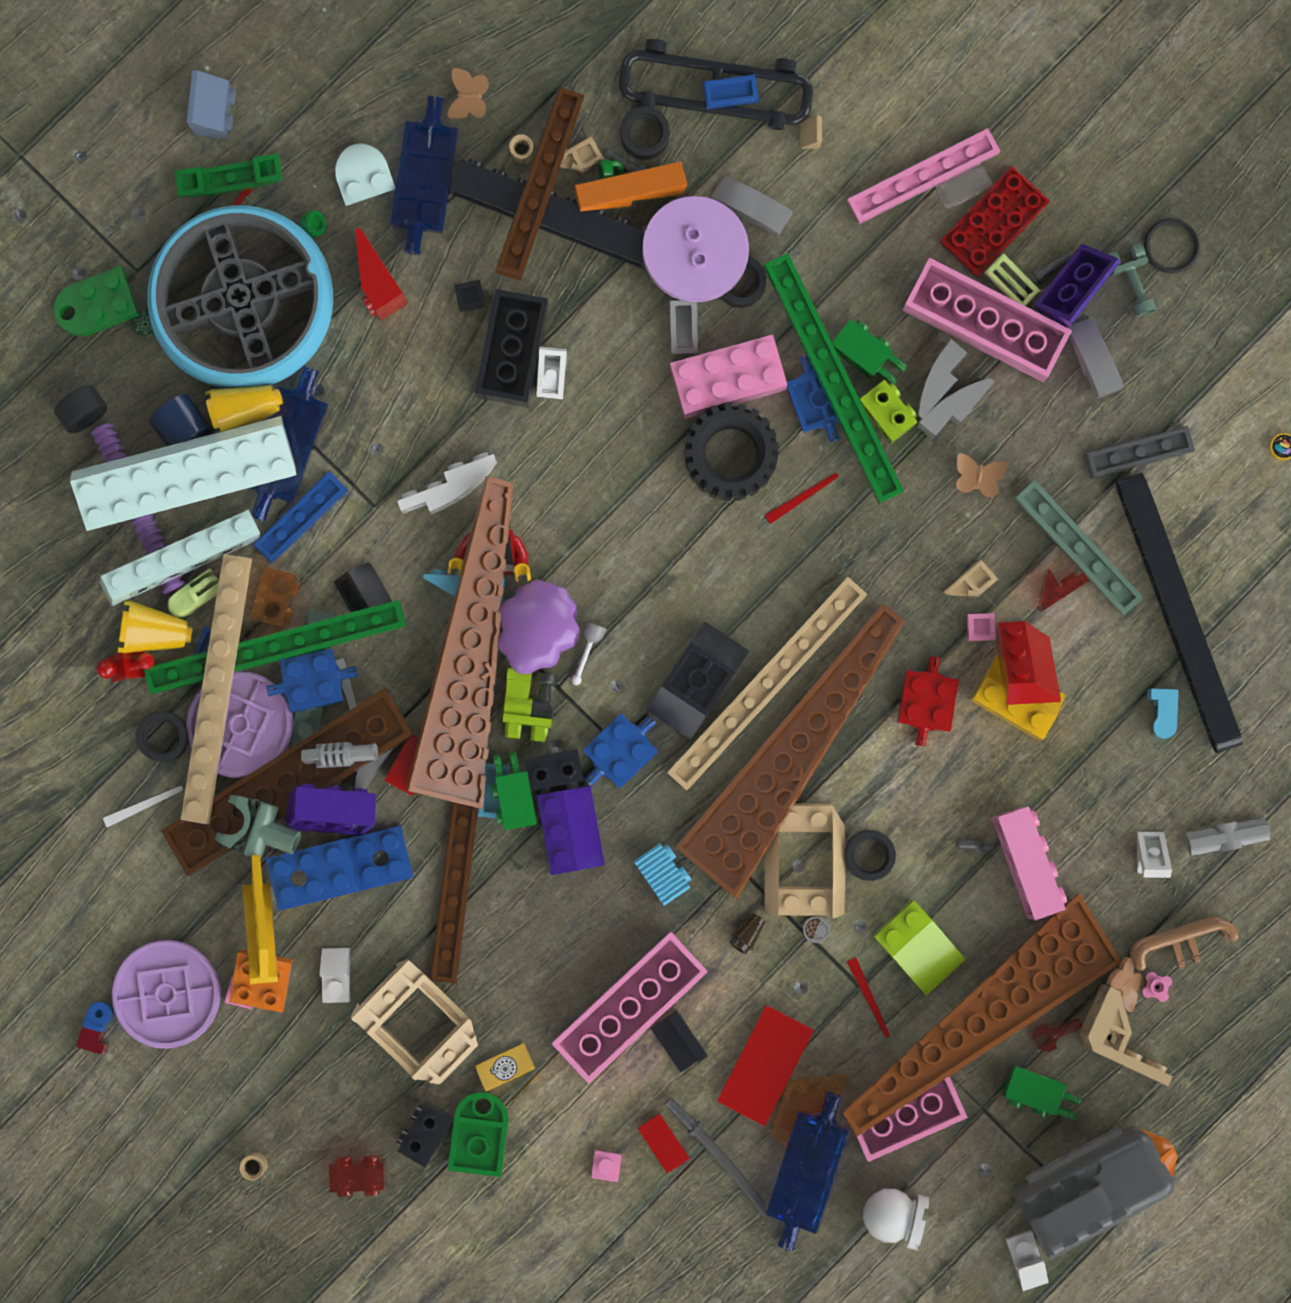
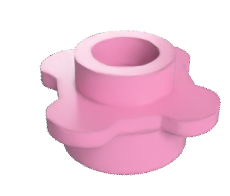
[1142,972,1172,1002]

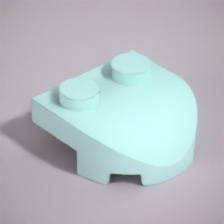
[335,143,396,206]

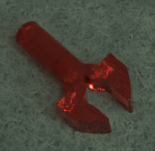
[1032,1018,1083,1052]

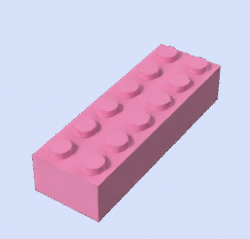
[902,258,1072,383]
[552,931,708,1084]

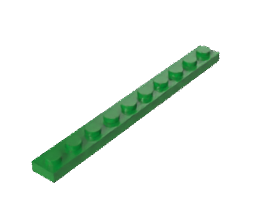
[763,253,904,504]
[144,600,407,695]

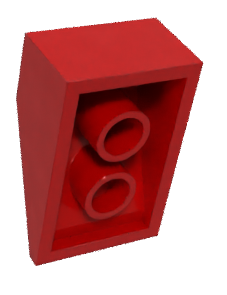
[355,227,408,321]

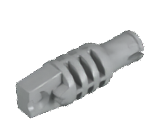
[301,742,378,768]

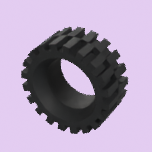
[685,403,779,501]

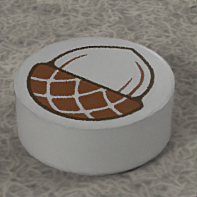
[803,916,830,943]

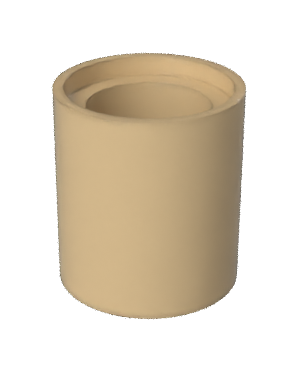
[509,135,534,165]
[240,1152,268,1180]

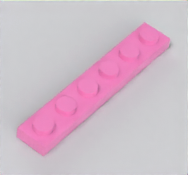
[847,128,1000,224]

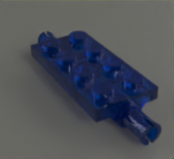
[390,96,459,255]
[248,366,329,522]
[766,1091,851,1251]

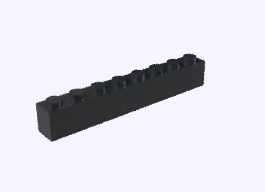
[449,159,647,271]

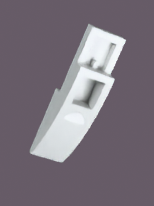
[397,453,497,514]

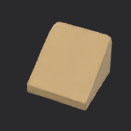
[800,116,822,149]

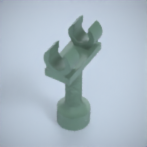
[1109,243,1157,317]

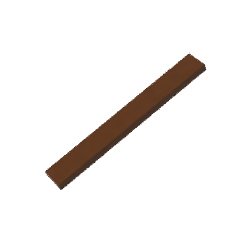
[496,87,584,281]
[430,802,478,984]

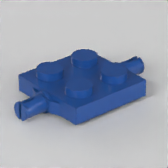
[787,356,840,443]
[266,649,358,713]
[583,713,658,788]

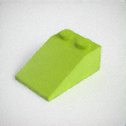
[872,900,966,996]

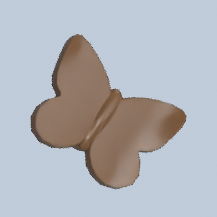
[447,68,489,119]
[955,453,1008,498]
[1106,957,1145,1013]

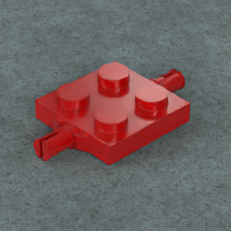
[897,656,959,747]

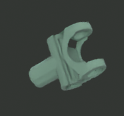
[215,795,301,859]

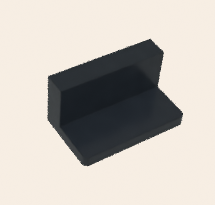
[334,563,392,613]
[651,1010,708,1072]

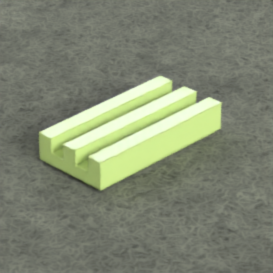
[984,253,1040,306]

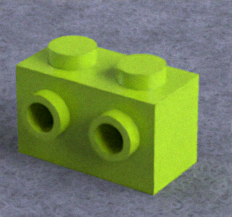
[860,380,918,444]

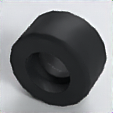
[54,385,107,433]

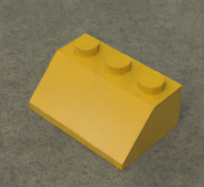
[969,655,1066,741]

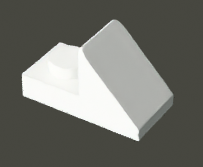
[536,347,567,399]
[1137,832,1172,878]
[320,948,351,1003]
[1005,1230,1048,1291]

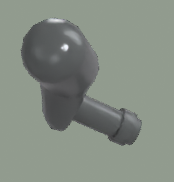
[956,839,994,854]

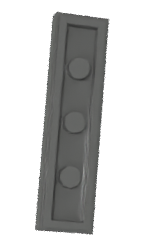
[1085,426,1195,479]

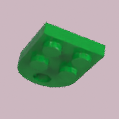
[54,266,140,337]
[447,1091,509,1177]

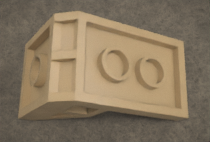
[1079,984,1173,1086]

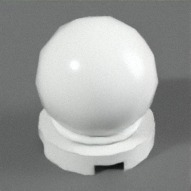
[863,1189,929,1251]

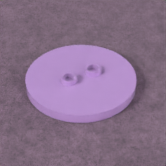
[642,196,749,302]
[186,671,294,779]
[112,940,221,1049]

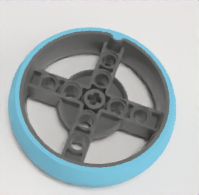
[147,205,333,388]

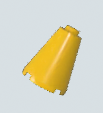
[205,385,283,432]
[118,600,192,653]

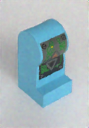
[1147,689,1178,739]

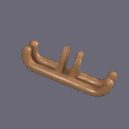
[1130,916,1239,971]

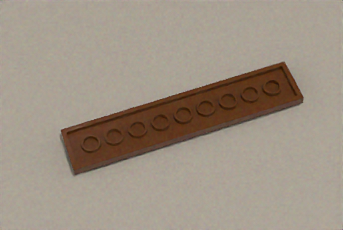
[161,688,414,876]

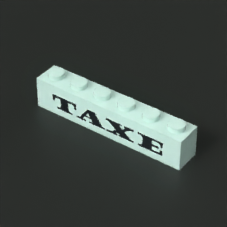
[100,510,260,606]

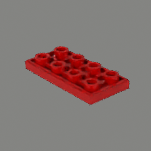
[939,166,1050,278]
[717,1005,814,1126]

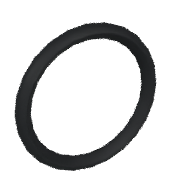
[1144,218,1200,274]

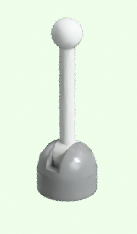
[571,621,607,685]

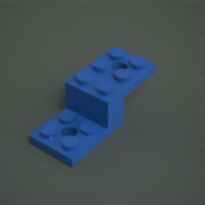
[266,826,414,911]

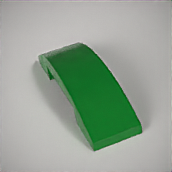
[175,153,283,198]

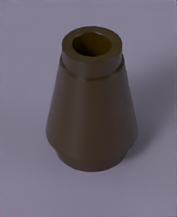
[729,913,766,955]

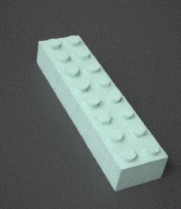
[70,416,296,531]

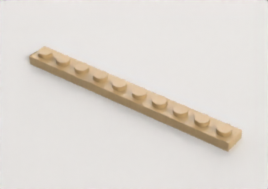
[181,554,252,824]
[667,577,868,791]

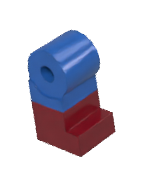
[76,1001,115,1055]

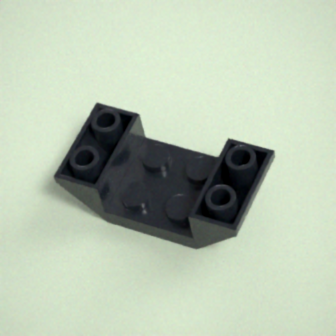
[646,622,749,740]

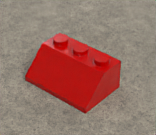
[996,621,1061,705]

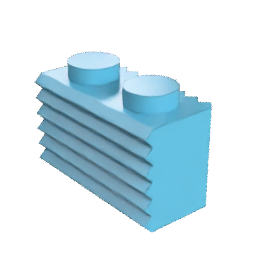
[634,843,692,906]

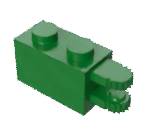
[832,319,907,384]
[491,752,537,830]
[1001,1064,1083,1120]

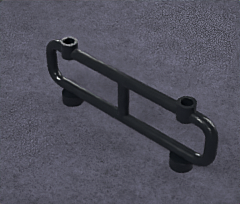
[619,39,813,130]

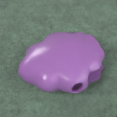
[498,579,579,674]

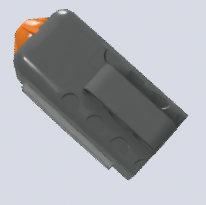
[1010,1126,1177,1261]

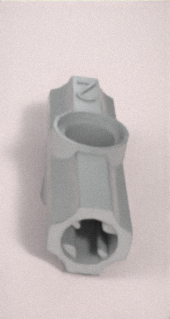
[1185,818,1270,856]

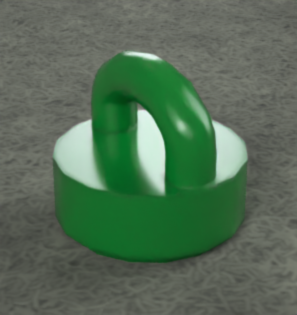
[598,159,624,180]
[300,210,326,238]

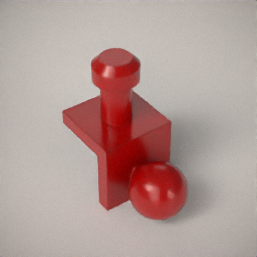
[96,651,154,683]

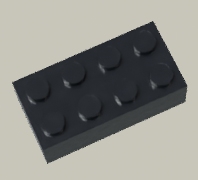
[475,289,549,408]

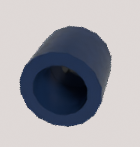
[148,394,213,446]

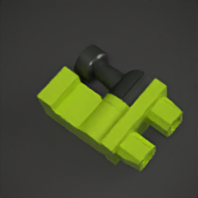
[503,668,558,743]

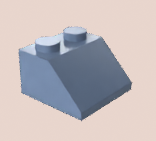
[187,70,236,139]

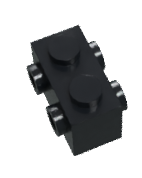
[524,749,584,795]
[397,1101,454,1168]

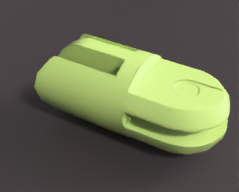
[168,568,219,618]

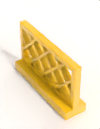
[242,855,278,984]

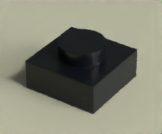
[454,280,486,313]

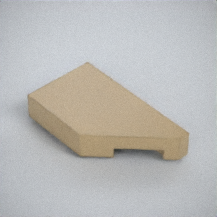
[560,136,604,174]
[943,559,998,597]

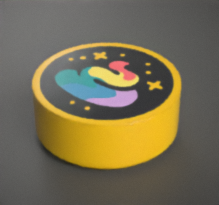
[1269,433,1291,461]

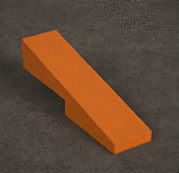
[574,162,687,211]

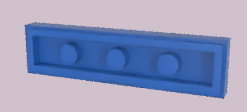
[253,471,348,564]

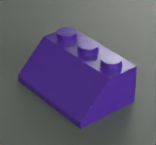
[1034,244,1121,328]
[283,784,376,836]
[537,786,605,875]

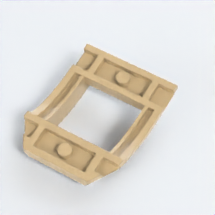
[764,803,845,919]
[350,959,478,1084]

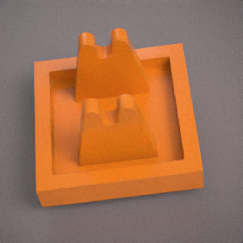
[229,949,293,1013]

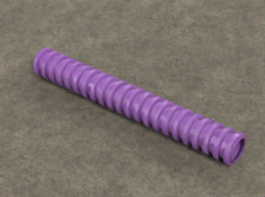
[91,423,185,595]

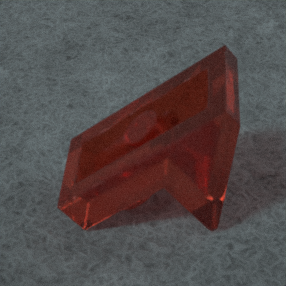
[1038,569,1089,612]

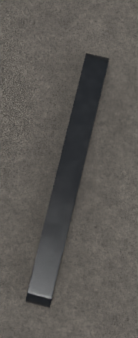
[1115,473,1243,754]

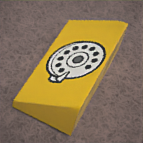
[475,1043,535,1092]

